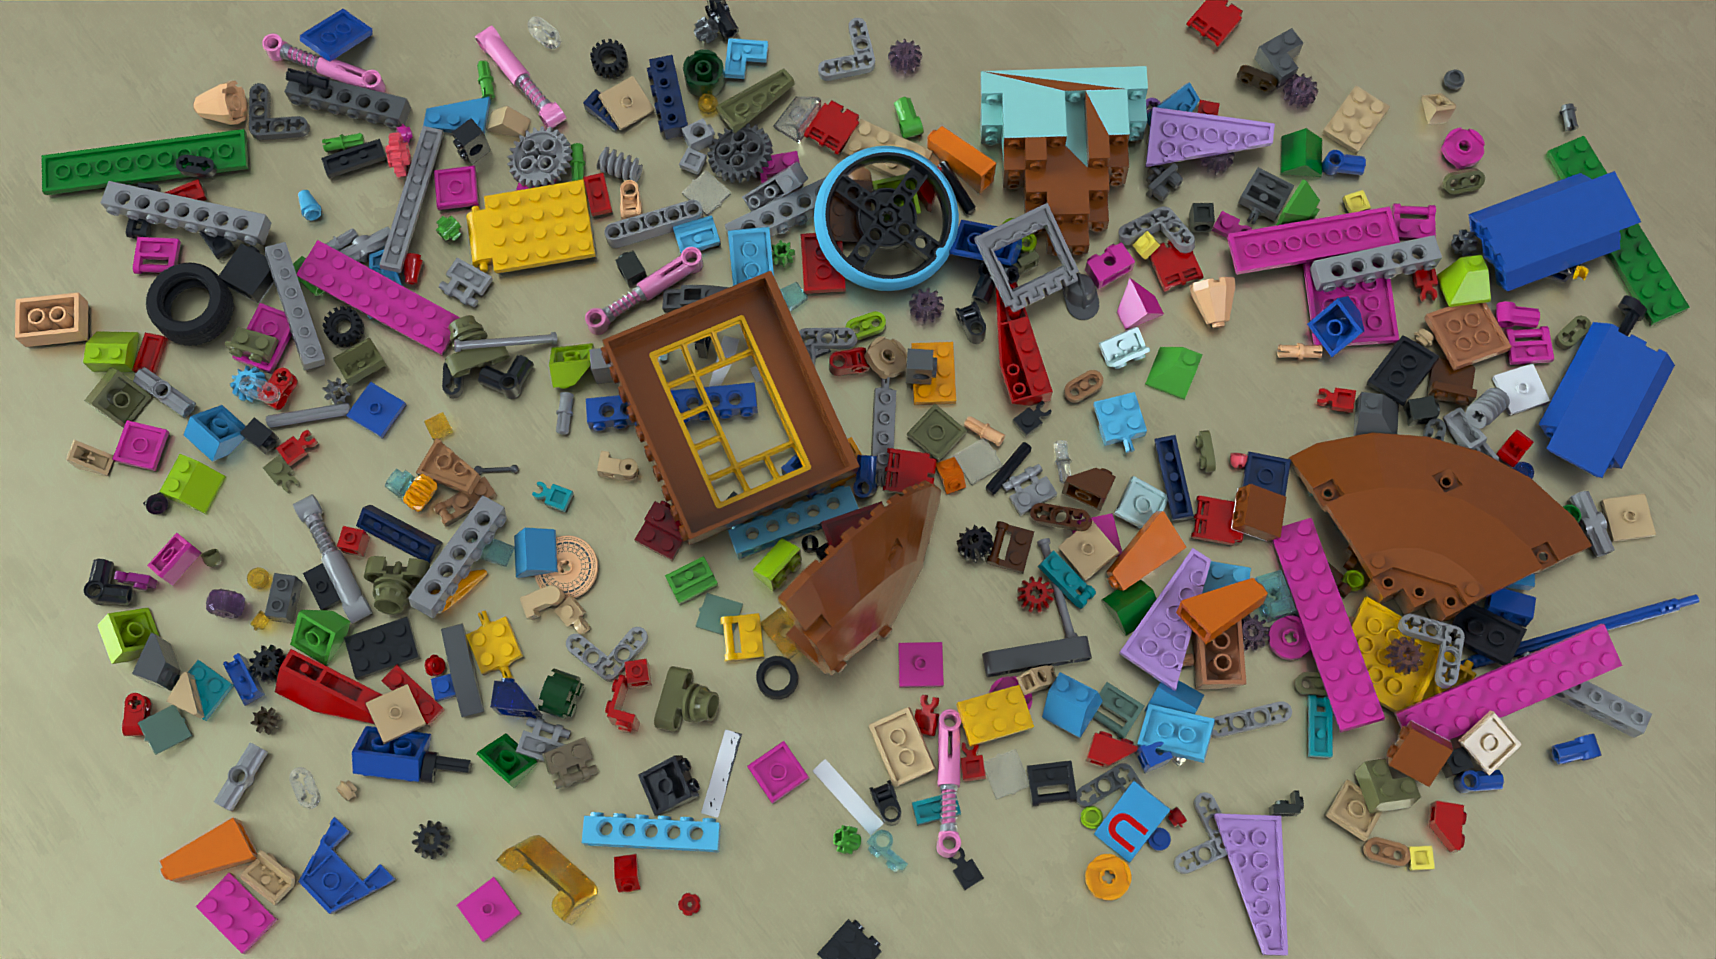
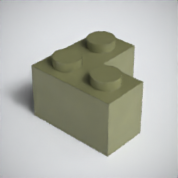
[1355,758,1421,814]

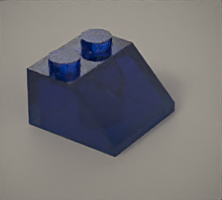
[490,678,543,719]

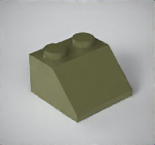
[84,368,152,428]

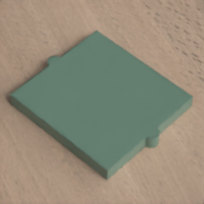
[696,593,743,636]
[138,705,192,755]

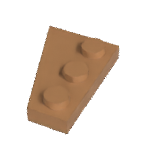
[416,437,481,495]

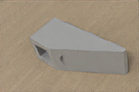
[742,161,809,212]

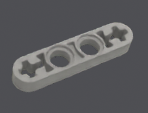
[1211,701,1292,738]

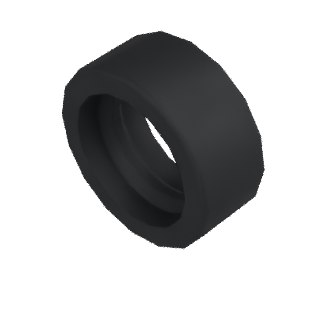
[756,656,798,700]

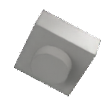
[679,147,707,175]

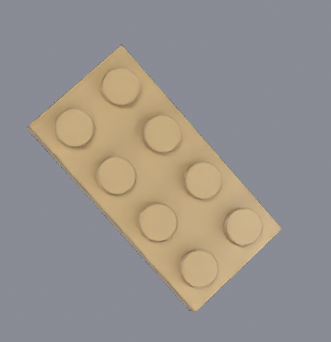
[842,119,933,177]

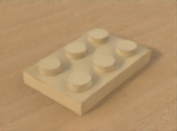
[1322,86,1390,155]
[869,707,936,787]

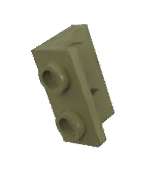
[225,326,279,363]

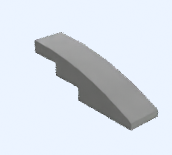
[1442,407,1499,461]

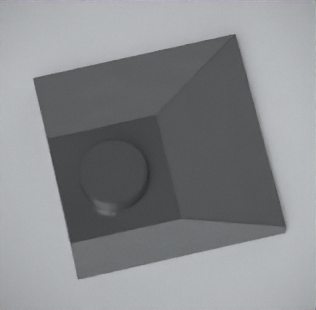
[1354,392,1399,436]

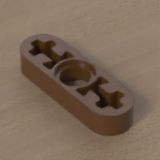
[1030,503,1092,531]

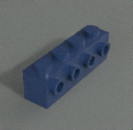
[647,55,688,139]

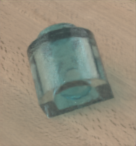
[385,468,415,498]

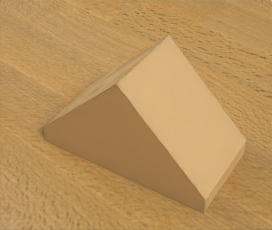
[1421,93,1456,125]
[486,106,531,137]
[66,440,114,476]
[166,672,205,719]

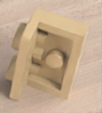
[240,850,295,905]

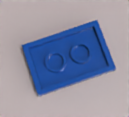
[300,9,373,62]

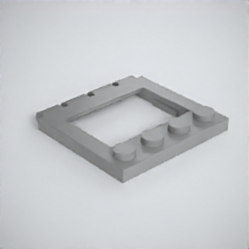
[974,203,1079,312]

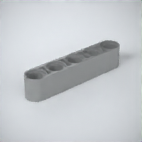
[604,200,704,248]

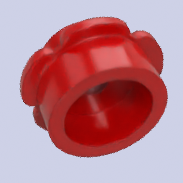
[424,654,445,676]
[1167,806,1187,828]
[678,893,701,916]

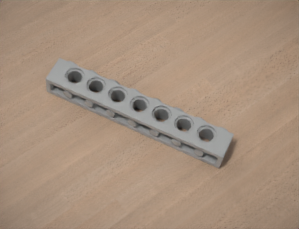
[100,181,272,245]

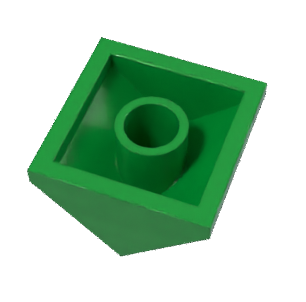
[1280,128,1322,177]
[1101,579,1157,636]
[476,733,537,788]

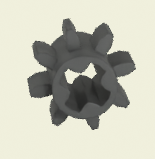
[694,16,719,43]
[1451,229,1478,256]
[322,378,351,405]

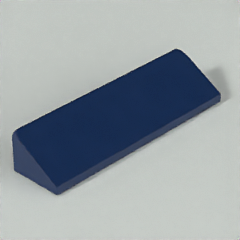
[1154,435,1194,521]
[356,505,442,564]

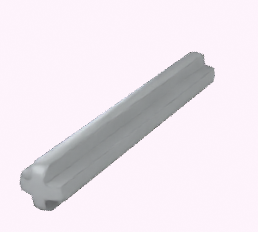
[266,403,351,428]

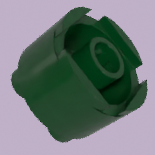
[683,49,725,97]
[538,668,584,719]

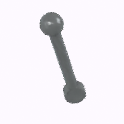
[474,465,519,475]

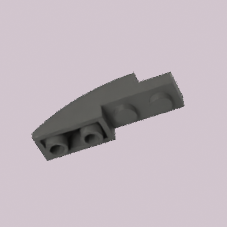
[662,285,729,312]

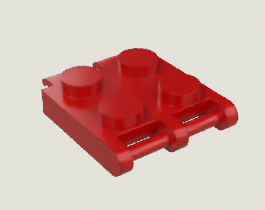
[1186,0,1243,47]
[803,100,859,155]
[1149,237,1204,292]
[883,448,936,494]
[1191,496,1244,546]

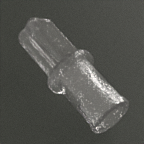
[1054,440,1072,484]

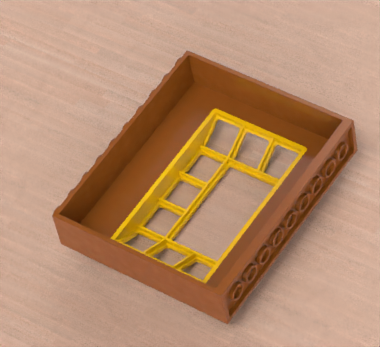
[601,271,860,545]

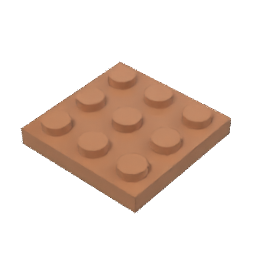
[1424,302,1512,370]

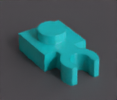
[532,482,574,512]

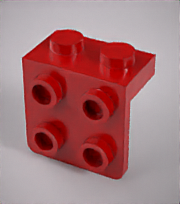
[605,674,640,733]

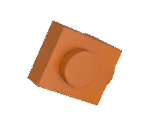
[936,457,966,494]

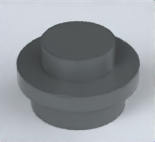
[1444,69,1465,89]

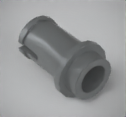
[1560,103,1578,131]

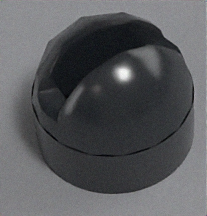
[801,535,819,553]

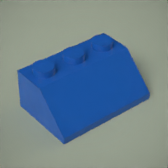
[950,220,1022,266]
[352,726,431,782]

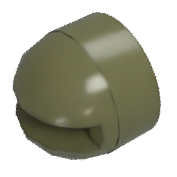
[201,549,221,567]

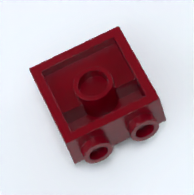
[634,500,684,561]

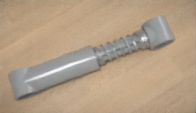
[293,494,372,624]

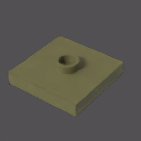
[907,404,967,462]

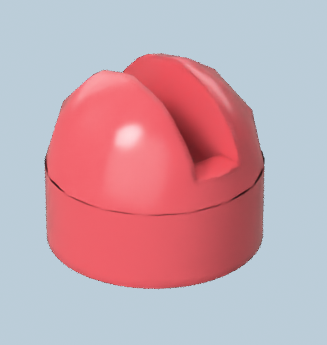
[1230,453,1248,469]

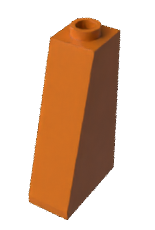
[927,126,996,194]
[1106,511,1187,591]
[1176,578,1268,644]
[160,818,257,883]

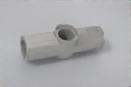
[339,226,390,263]
[133,367,196,418]
[1569,491,1615,557]
[214,742,268,812]

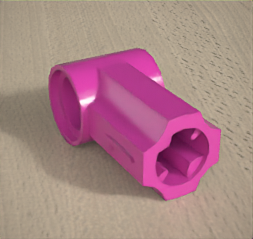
[1496,301,1540,328]

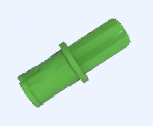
[477,60,495,100]
[322,133,365,152]
[569,143,586,181]

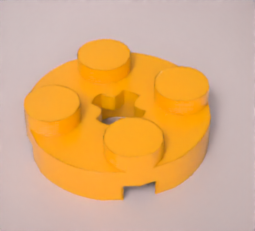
[1085,854,1132,901]

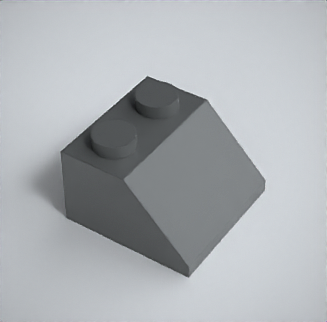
[132,633,181,691]

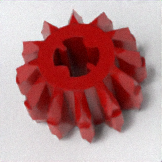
[1017,576,1054,613]

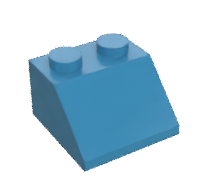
[183,405,246,462]
[1042,672,1103,738]

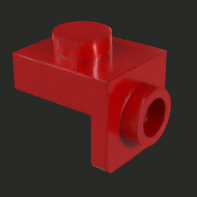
[1496,430,1534,467]
[614,854,640,892]

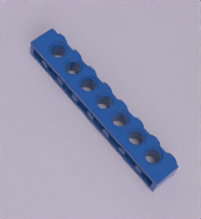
[586,382,758,431]

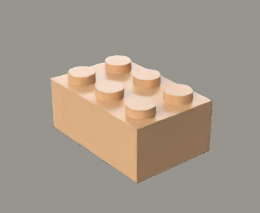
[15,292,88,347]

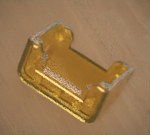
[496,835,598,925]

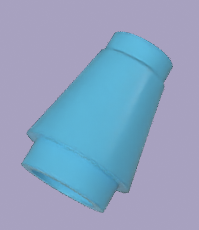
[298,190,322,221]

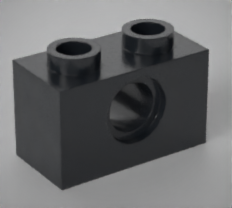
[452,118,491,164]

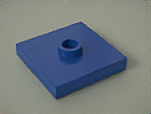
[346,382,406,438]

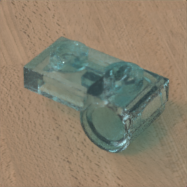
[867,830,908,873]

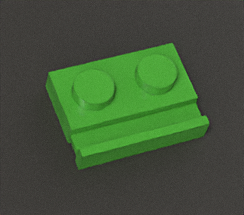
[665,556,718,605]

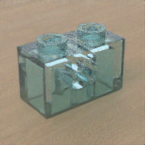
[1255,570,1296,623]

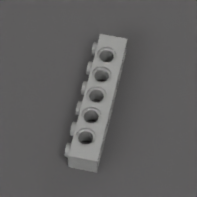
[725,176,827,238]
[1310,235,1442,292]
[265,242,325,371]
[409,495,507,619]
[1517,651,1652,738]

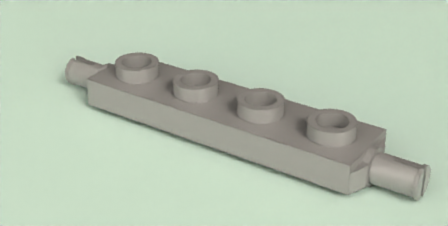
[871,377,896,487]

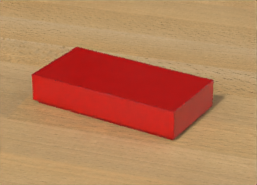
[132,332,167,374]

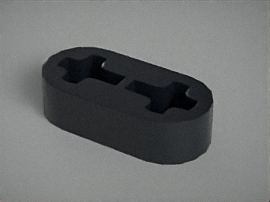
[176,155,217,178]
[442,361,464,398]

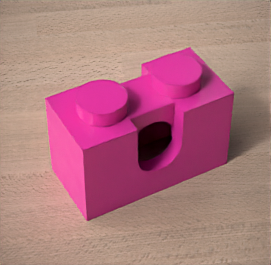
[1085,242,1135,290]

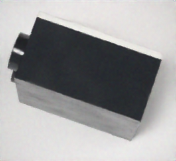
[219,243,274,304]

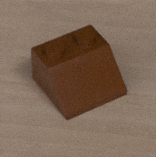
[1062,468,1116,511]

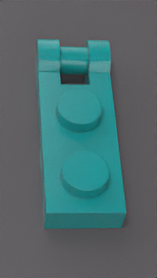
[1037,550,1096,609]
[1307,695,1333,758]

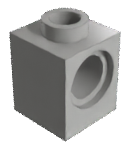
[681,118,715,151]

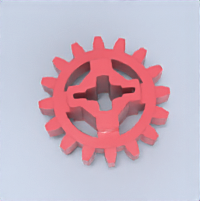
[385,132,412,178]

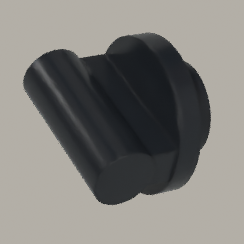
[143,492,168,514]

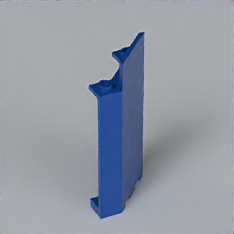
[1469,171,1641,291]
[1539,322,1675,478]

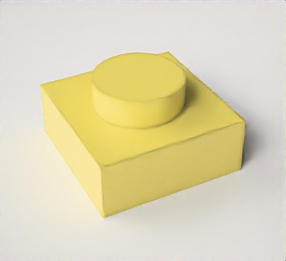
[1342,190,1371,213]
[1133,231,1160,260]
[1408,846,1435,871]

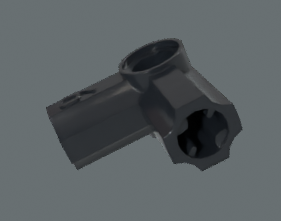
[705,0,739,39]
[972,261,1020,304]
[478,355,534,399]
[84,558,133,606]

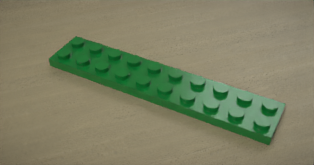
[41,129,248,195]
[1546,135,1690,326]

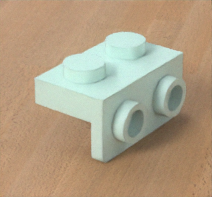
[1098,327,1150,369]

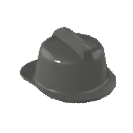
[1062,272,1100,320]

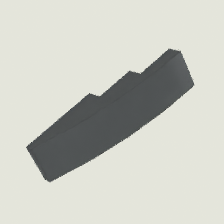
[441,623,484,717]

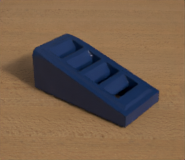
[583,89,619,132]

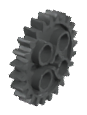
[707,123,773,183]

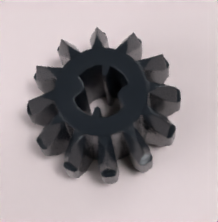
[957,525,994,563]
[249,645,286,683]
[412,820,452,860]

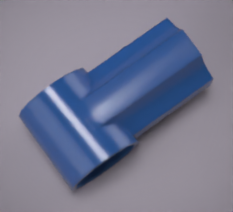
[1322,150,1366,175]
[853,455,877,498]
[1552,734,1602,765]
[1453,770,1504,793]

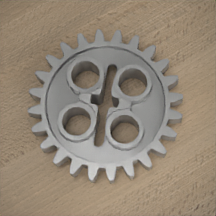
[507,126,573,188]

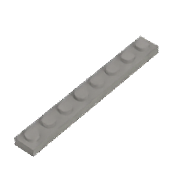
[380,126,443,273]

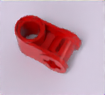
[829,347,870,376]
[259,367,298,410]
[122,693,152,736]

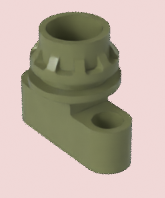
[445,315,509,378]
[364,556,430,614]
[654,666,719,732]

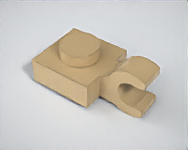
[554,596,591,634]

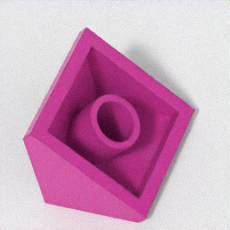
[147,532,202,586]

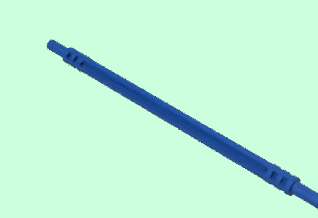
[1460,594,1699,669]

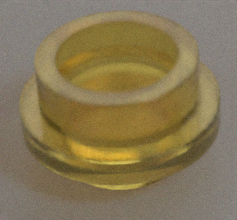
[698,94,718,114]
[247,567,269,589]
[250,610,270,631]

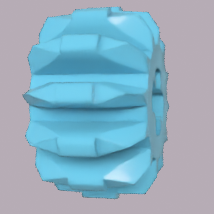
[230,366,268,403]

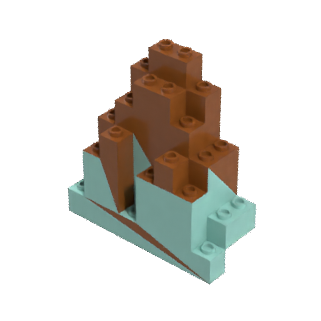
[980,66,1148,256]

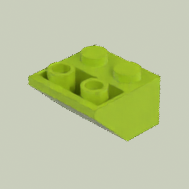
[753,538,802,591]

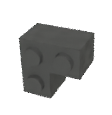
[1254,28,1303,89]

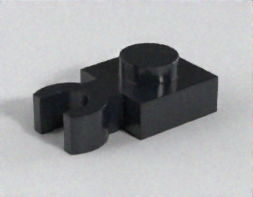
[1012,401,1052,437]
[948,847,984,891]

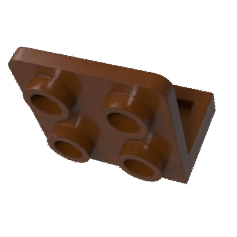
[1427,358,1477,406]

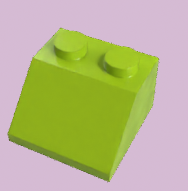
[83,331,139,373]
[159,454,226,514]
[97,607,160,664]

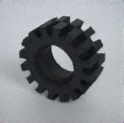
[590,39,628,79]
[323,306,364,347]

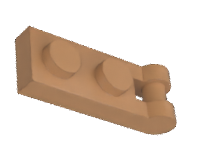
[434,476,497,527]

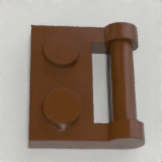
[986,521,1034,574]

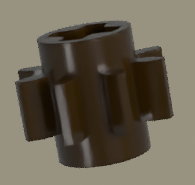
[250,706,281,735]

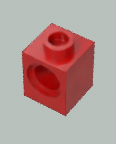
[337,526,370,557]
[624,659,652,689]

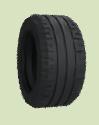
[146,262,234,346]

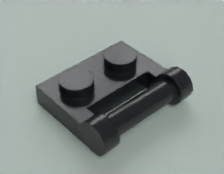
[1026,761,1077,807]

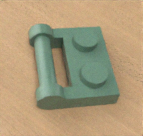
[1093,682,1145,738]

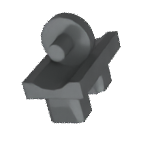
[1146,163,1183,201]

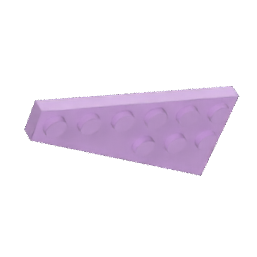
[1145,107,1275,167]
[1119,548,1211,691]
[1214,813,1288,956]

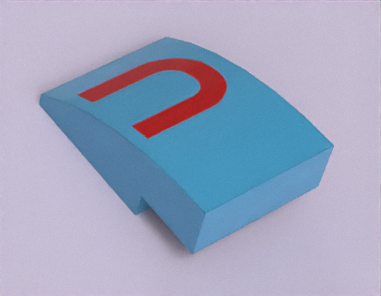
[1094,781,1171,863]

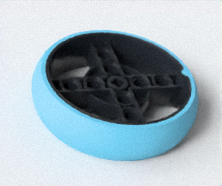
[814,146,959,291]

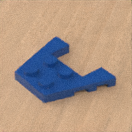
[298,817,396,914]

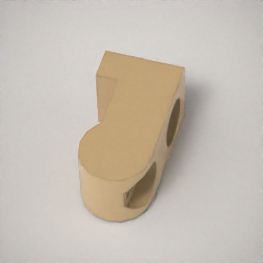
[597,451,639,481]
[520,585,565,620]
[1016,665,1057,695]

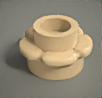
[1414,329,1434,347]
[336,780,357,801]

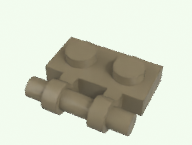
[542,737,598,789]

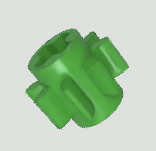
[436,216,461,241]
[771,240,795,268]
[833,825,861,854]

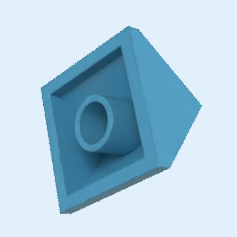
[514,528,558,578]
[1144,680,1204,714]

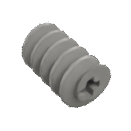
[597,146,643,183]
[1466,388,1510,429]

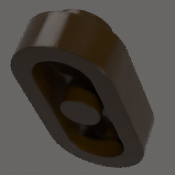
[1237,65,1278,92]

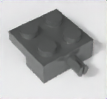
[1238,167,1295,224]

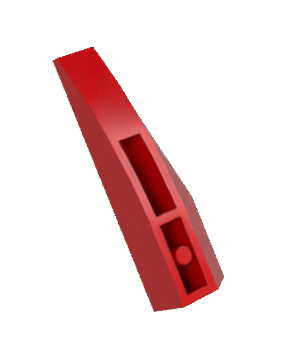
[996,282,1053,406]
[275,649,382,725]

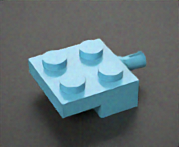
[1093,392,1147,453]

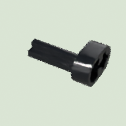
[1618,295,1647,336]
[421,751,471,783]

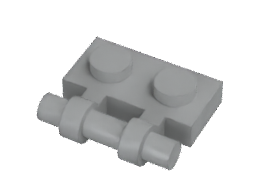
[439,258,493,307]
[1002,464,1057,516]
[516,717,571,762]

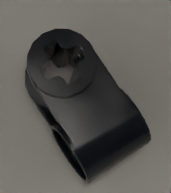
[955,301,986,344]
[869,780,902,826]

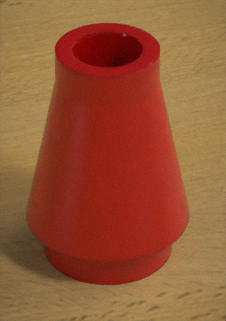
[403,253,423,285]

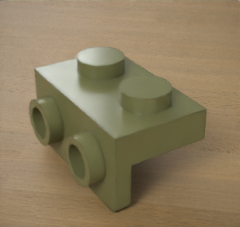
[333,338,386,386]

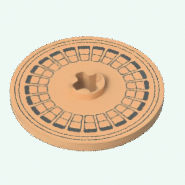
[535,536,598,600]

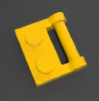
[720,613,764,661]

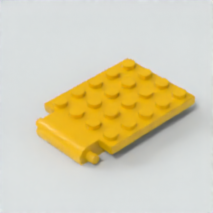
[466,180,596,274]
[1351,597,1477,713]

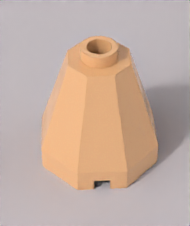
[193,80,248,125]
[1190,277,1236,328]

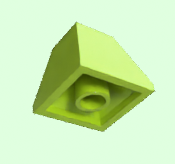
[1437,255,1491,307]
[549,343,594,389]

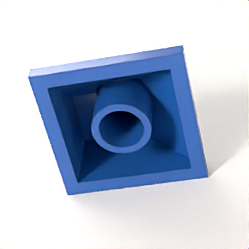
[1307,296,1364,357]

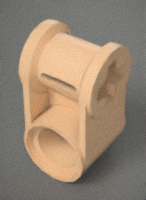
[620,180,643,220]

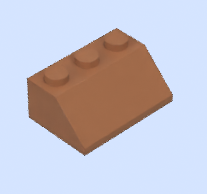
[1192,620,1247,689]

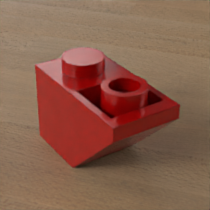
[1085,731,1138,768]
[1429,801,1467,853]

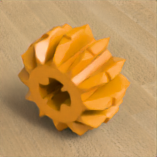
[403,474,437,512]

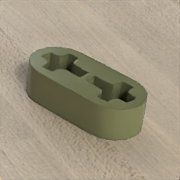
[1555,315,1591,350]

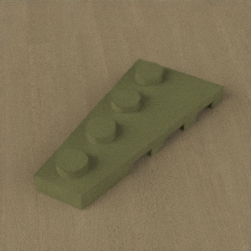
[715,68,795,133]

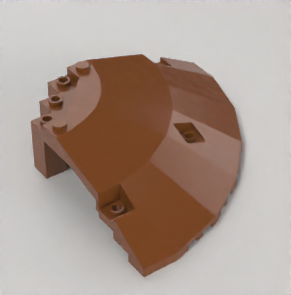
[1288,433,1592,622]
[778,480,941,676]

